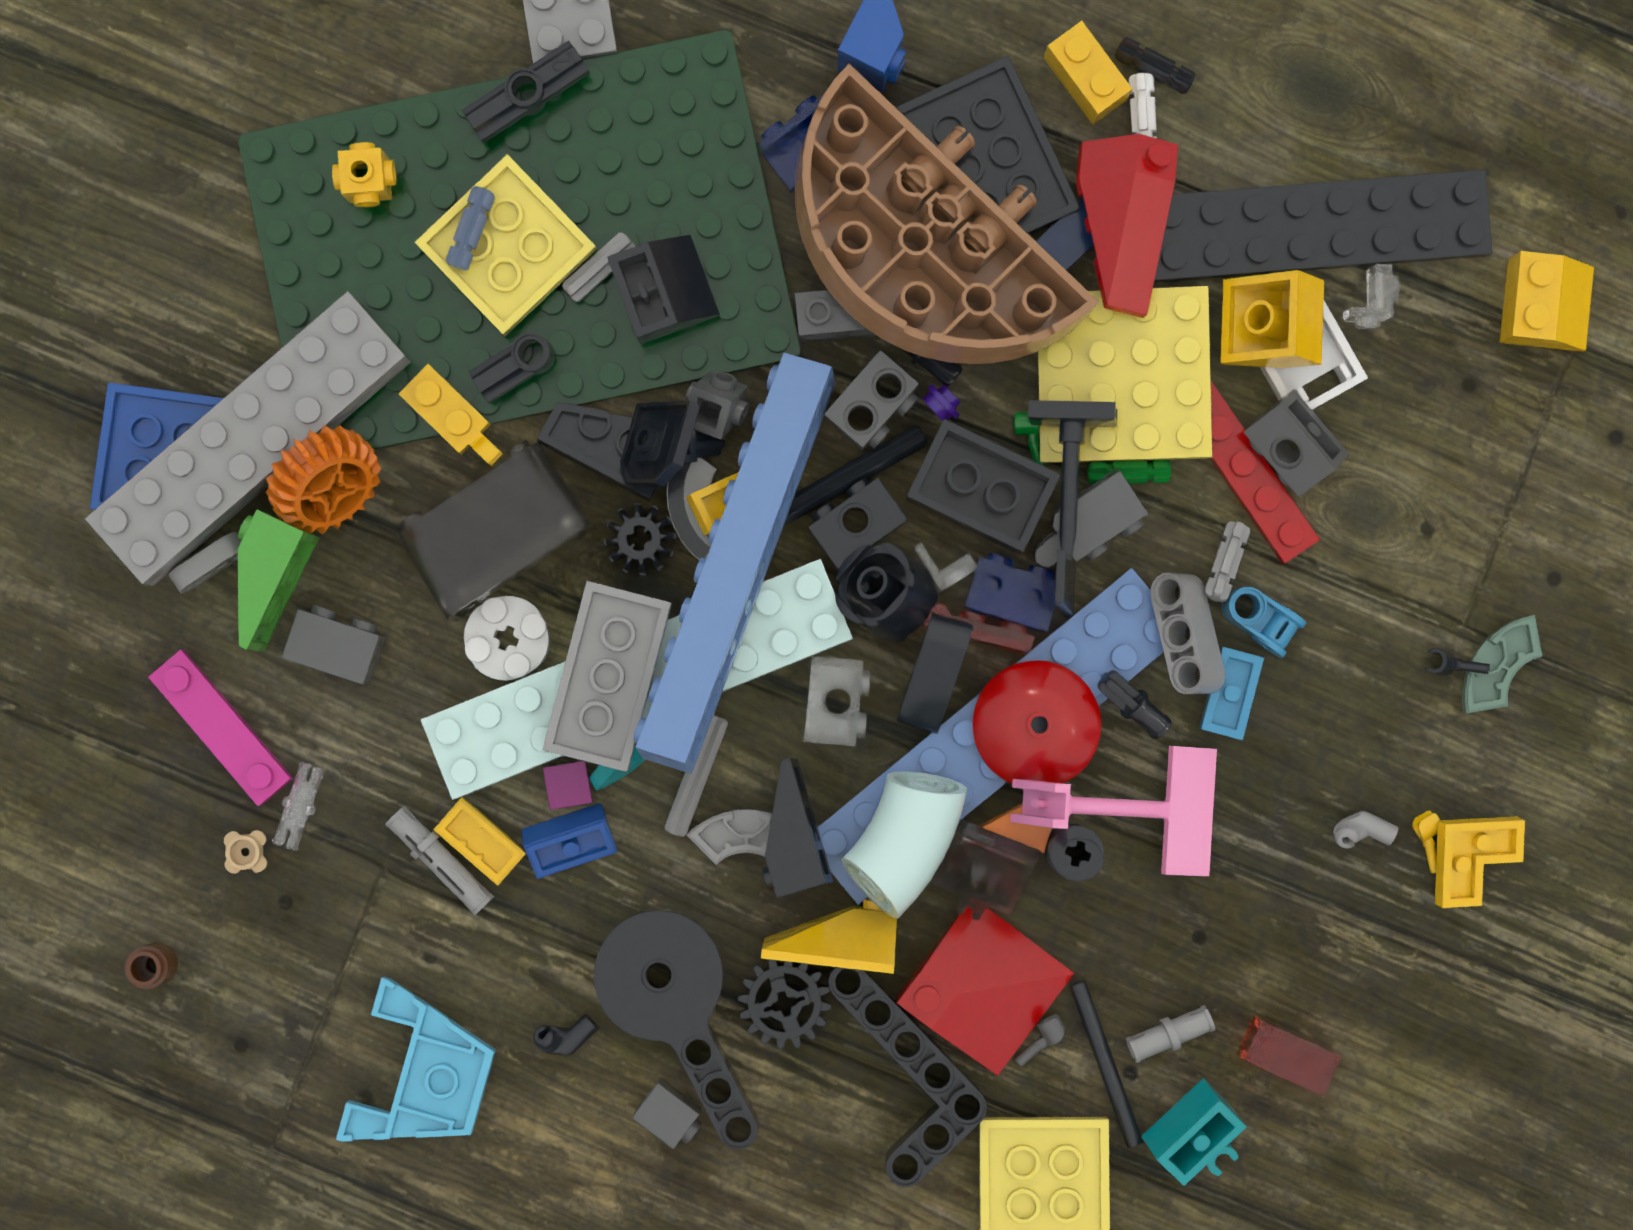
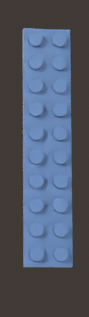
[818,568,1186,905]

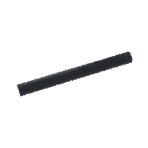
[1069,980,1143,1148]

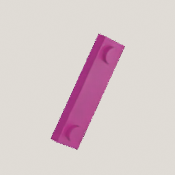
[148,649,294,806]

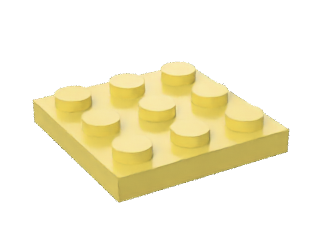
[415,154,597,336]
[979,1117,1110,1230]

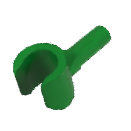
[1014,412,1045,467]

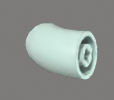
[841,771,967,919]

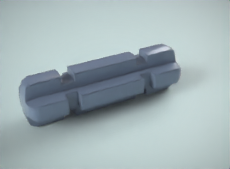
[446,186,495,271]

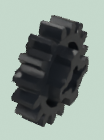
[738,959,831,1049]

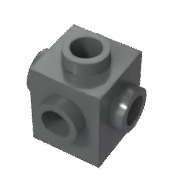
[685,371,749,440]

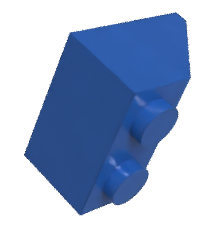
[837,0,907,93]

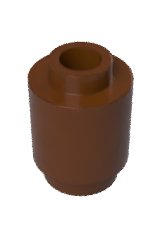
[125,942,178,989]

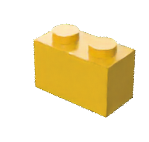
[1043,21,1132,125]

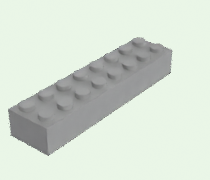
[85,291,411,586]

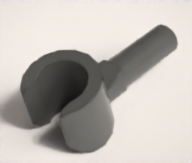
[1015,1014,1065,1067]

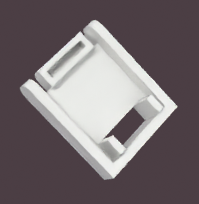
[1260,301,1368,410]

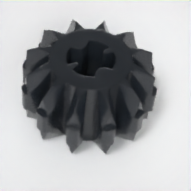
[604,503,677,576]

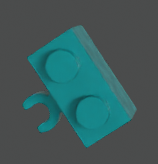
[1141,1078,1247,1186]

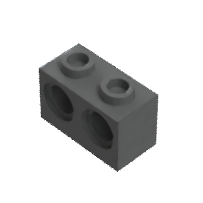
[795,290,877,343]
[824,350,919,451]

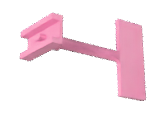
[1010,746,1217,876]

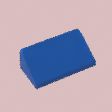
[521,803,618,879]

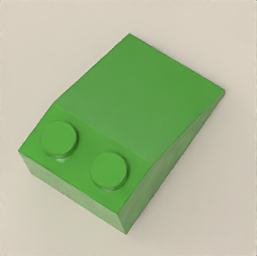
[238,510,320,652]

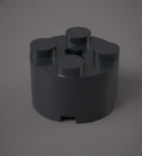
[835,543,938,642]

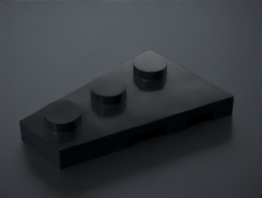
[537,402,657,502]

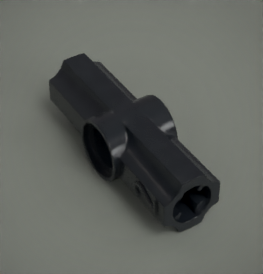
[462,40,590,143]

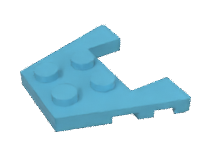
[336,976,496,1142]

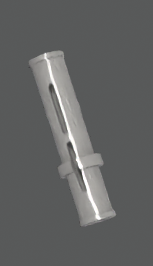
[385,805,494,916]

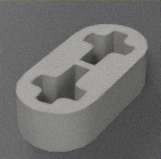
[169,531,242,594]

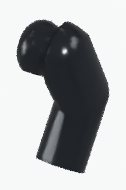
[533,1014,599,1056]

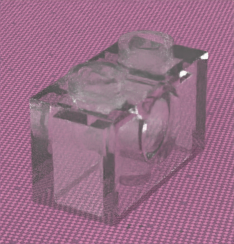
[804,656,871,746]

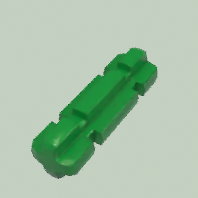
[1087,460,1171,484]

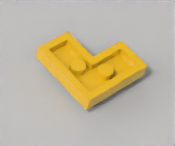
[1435,816,1525,908]

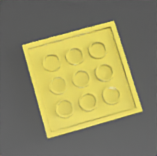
[1038,286,1212,464]

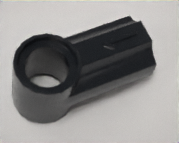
[469,333,555,404]

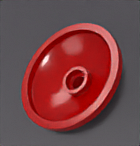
[972,660,1101,784]

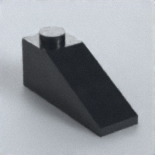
[763,758,833,898]

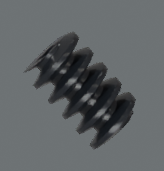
[1044,823,1105,882]

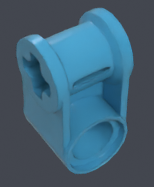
[1221,587,1307,659]

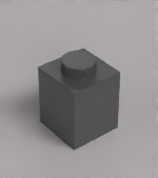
[632,1077,702,1149]

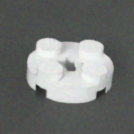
[464,596,551,681]

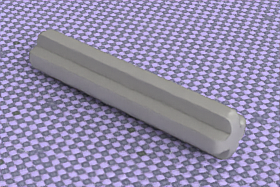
[664,715,728,837]

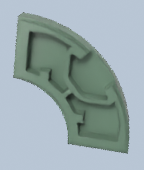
[1462,615,1543,713]

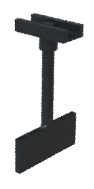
[1028,400,1118,618]

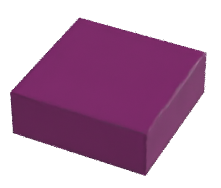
[543,761,593,810]

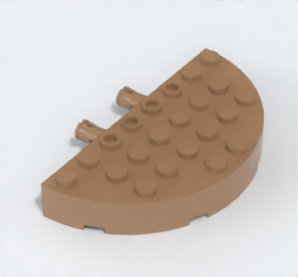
[795,64,1099,364]

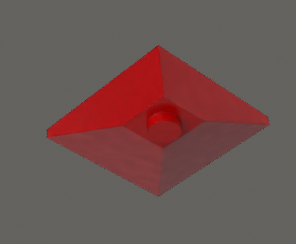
[895,896,1075,1076]

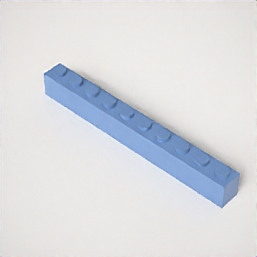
[634,353,836,774]

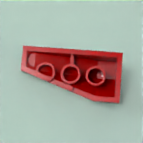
[1076,134,1178,318]

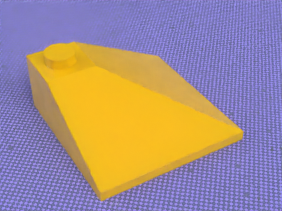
[761,899,897,974]

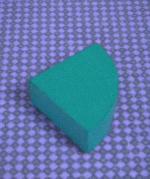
[589,746,646,791]

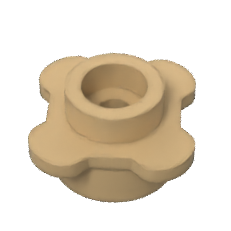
[224,830,268,874]

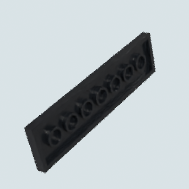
[1154,170,1493,283]

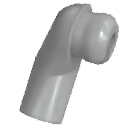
[1333,811,1398,849]

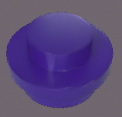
[922,384,961,421]

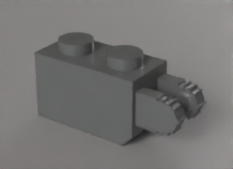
[1033,468,1148,568]

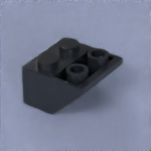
[607,235,720,345]

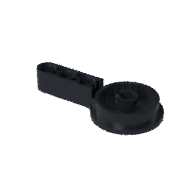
[594,910,759,1150]

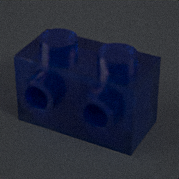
[963,553,1056,633]

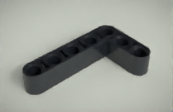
[828,967,987,1187]

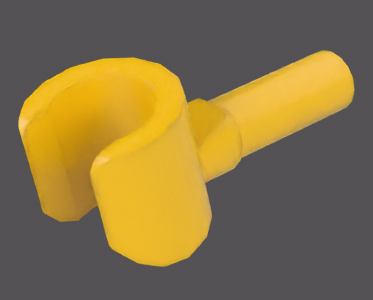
[1412,810,1440,874]

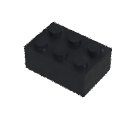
[905,419,1061,555]

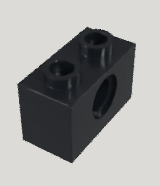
[808,477,908,571]

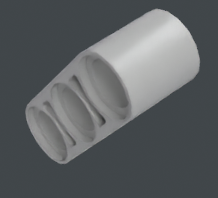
[1150,573,1225,694]

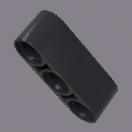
[897,612,974,734]

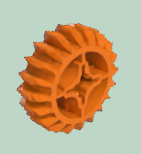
[266,425,381,534]

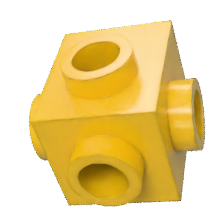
[332,142,397,207]

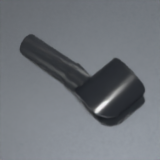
[1425,648,1490,676]

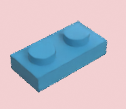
[1199,647,1264,740]

